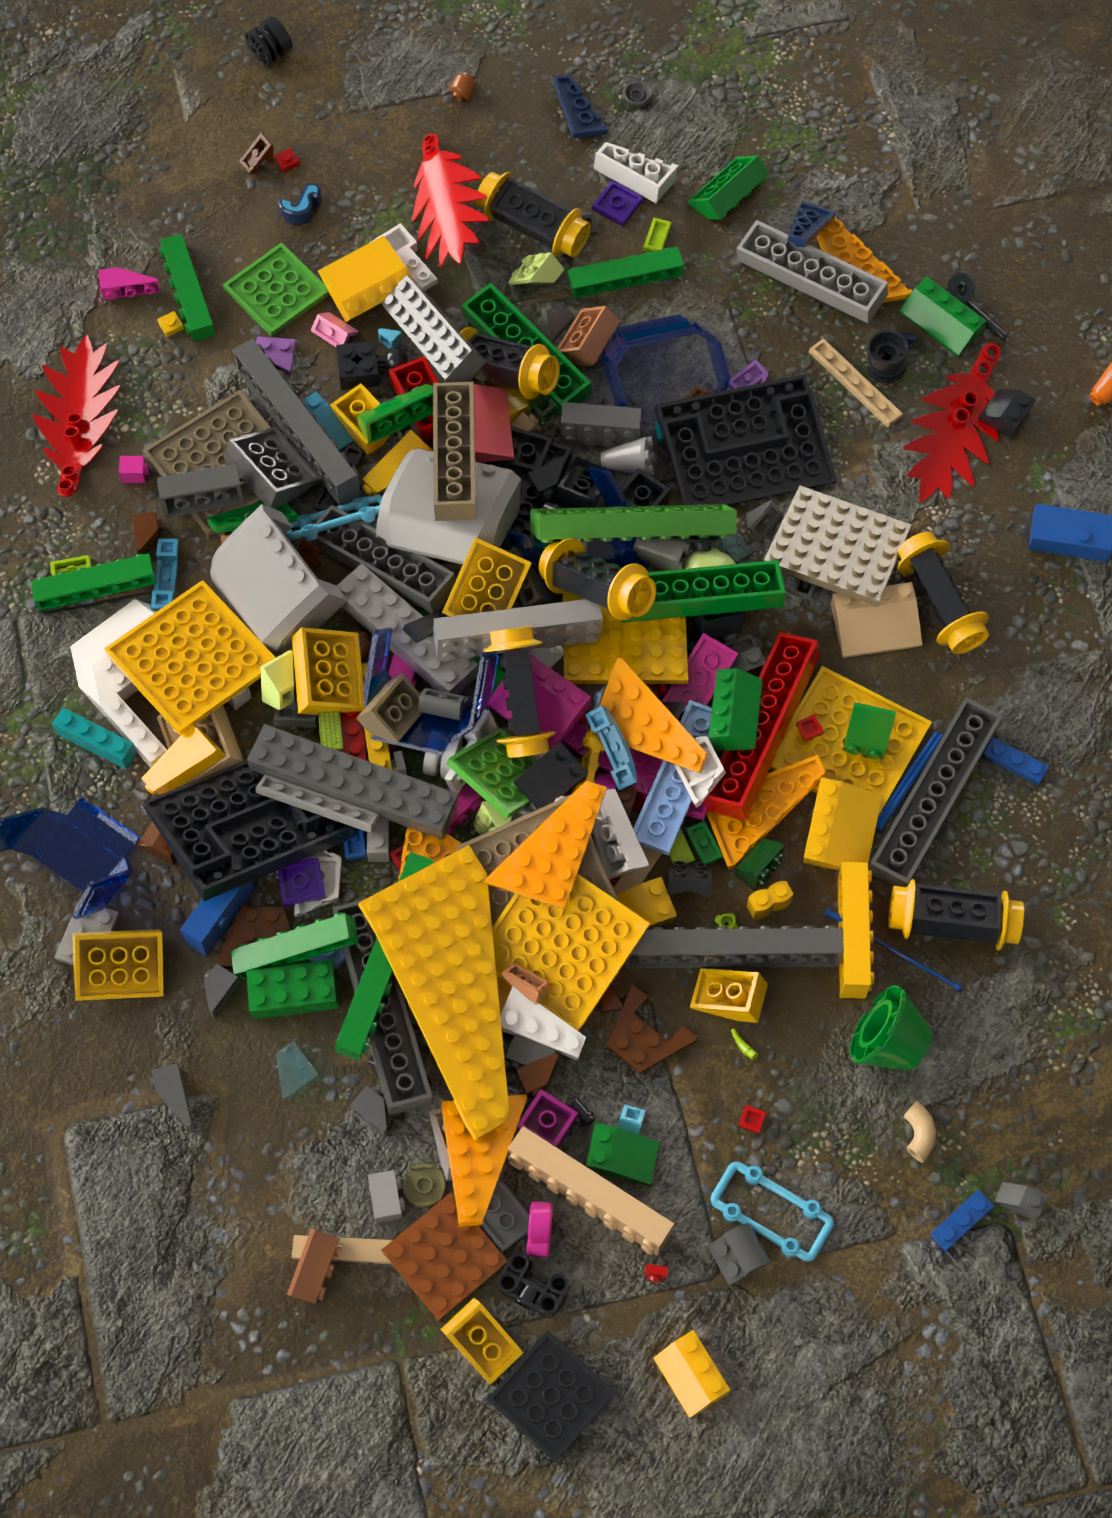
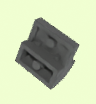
[419,688,469,721]
[274,690,318,728]
[707,1223,771,1286]

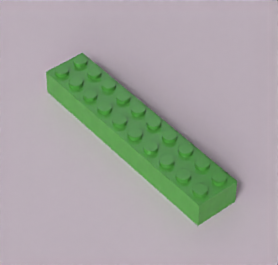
[530,504,737,543]

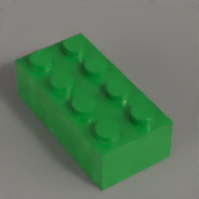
[246,960,339,1020]

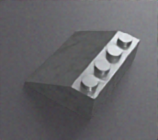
[223,427,322,508]

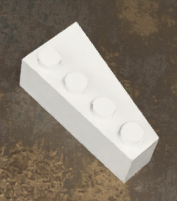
[594,142,678,203]
[592,789,649,878]
[500,986,586,1061]

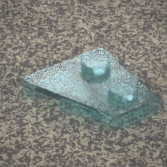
[276,1041,319,1101]

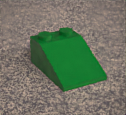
[843,702,896,759]
[586,1123,659,1186]

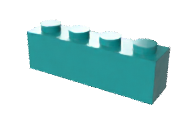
[52,708,137,769]

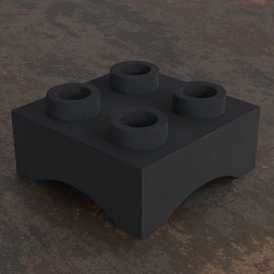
[668,861,712,897]

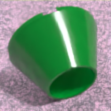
[849,985,933,1071]

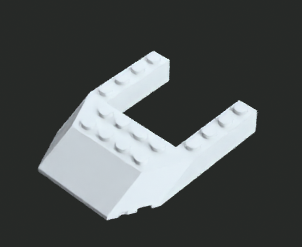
[71,599,251,768]

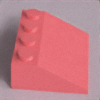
[474,384,514,463]

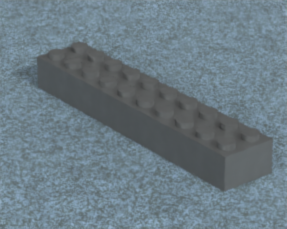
[233,338,361,506]
[868,697,1003,887]
[247,724,459,840]
[333,899,432,1116]
[625,926,844,969]

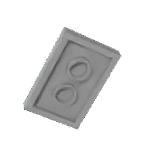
[55,900,120,965]

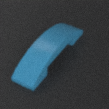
[151,538,179,610]
[585,705,637,790]

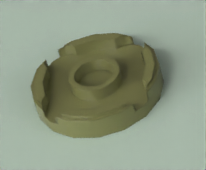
[402,1163,446,1209]

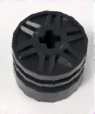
[245,16,293,66]
[866,330,909,383]

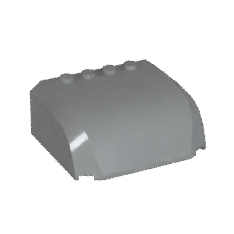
[376,448,521,565]
[210,504,348,657]

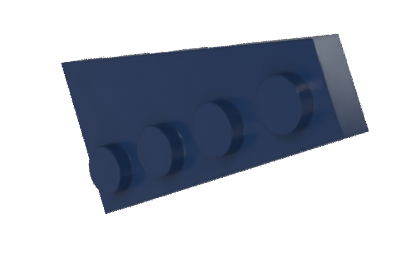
[552,74,609,138]
[787,201,836,248]

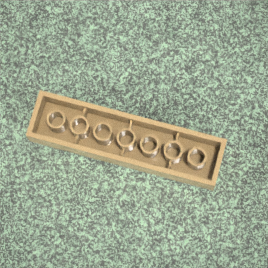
[508,1126,674,1256]

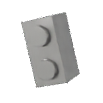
[368,1170,406,1223]

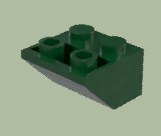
[735,838,784,891]

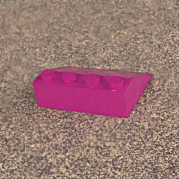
[487,654,591,750]

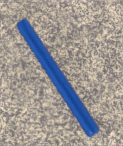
[876,731,943,831]

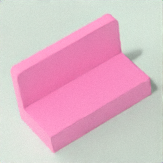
[311,312,358,347]

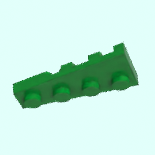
[208,501,298,533]

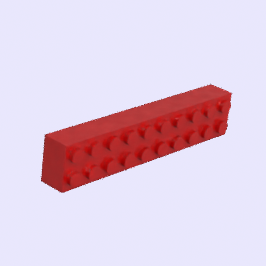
[704,632,821,821]

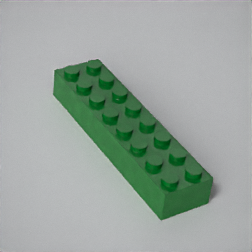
[461,282,592,415]
[621,560,786,623]

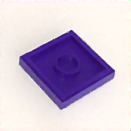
[592,180,643,227]
[277,857,326,907]

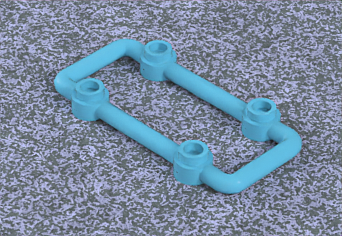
[285,494,383,541]
[710,1162,834,1261]

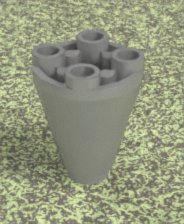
[601,437,657,476]
[633,536,690,571]

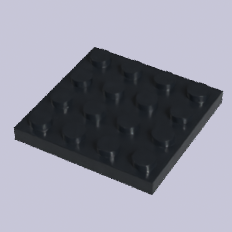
[486,1330,616,1463]

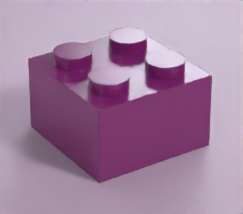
[517,1090,578,1149]

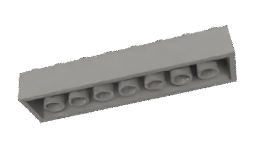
[736,220,888,324]
[337,564,479,695]
[433,599,603,662]

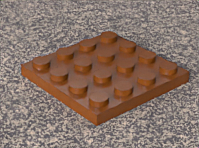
[381,1192,508,1321]

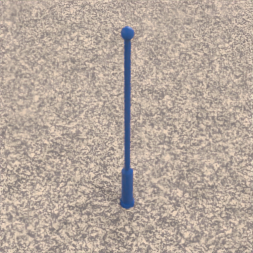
[824,907,962,991]

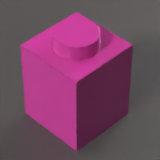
[119,456,149,483]

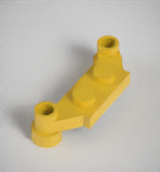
[572,730,605,794]

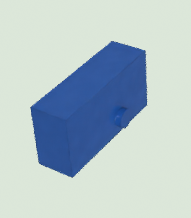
[1028,504,1112,562]
[180,881,255,957]

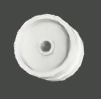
[423,730,463,779]

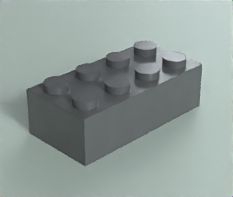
[561,402,641,448]
[157,464,244,518]

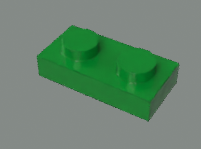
[685,821,723,865]

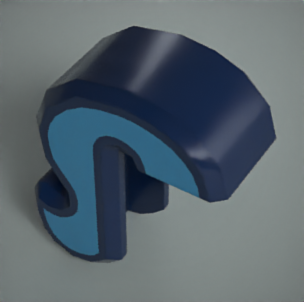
[278,184,322,224]

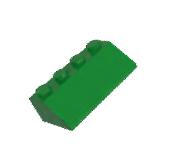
[687,155,769,220]
[899,277,986,357]
[357,384,433,444]
[709,668,763,752]

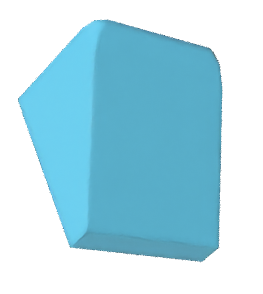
[378,328,403,350]
[618,1105,646,1135]

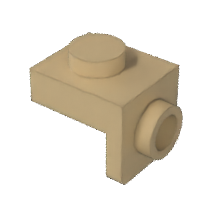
[510,412,542,432]

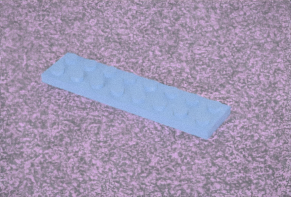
[633,700,713,856]

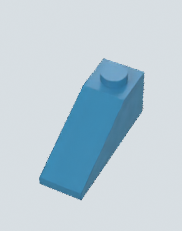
[304,392,354,452]

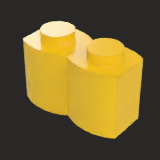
[747,881,793,919]

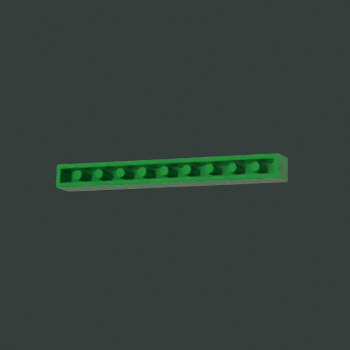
[335,852,434,1061]

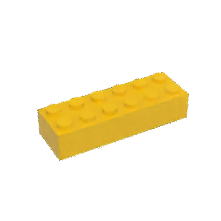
[837,862,874,998]

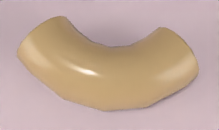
[904,1101,936,1163]

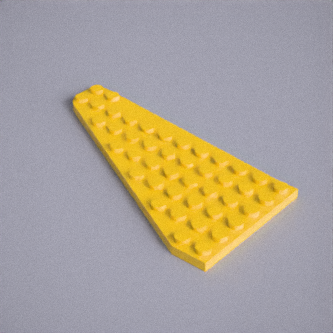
[358,845,509,1140]

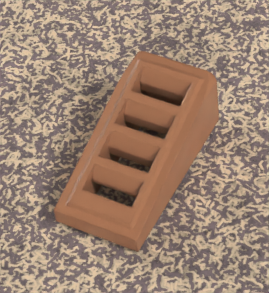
[502,963,550,1004]

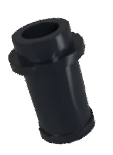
[569,1098,596,1127]

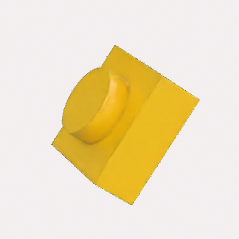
[157,311,184,337]

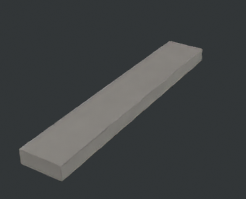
[256,774,380,833]

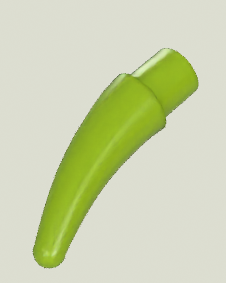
[731,1028,758,1060]

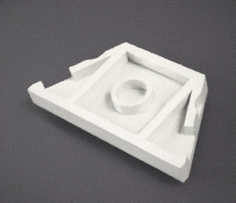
[674,736,726,808]
[294,850,342,917]

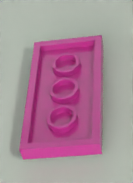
[662,633,739,710]

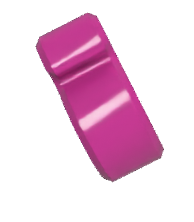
[527,1201,553,1258]

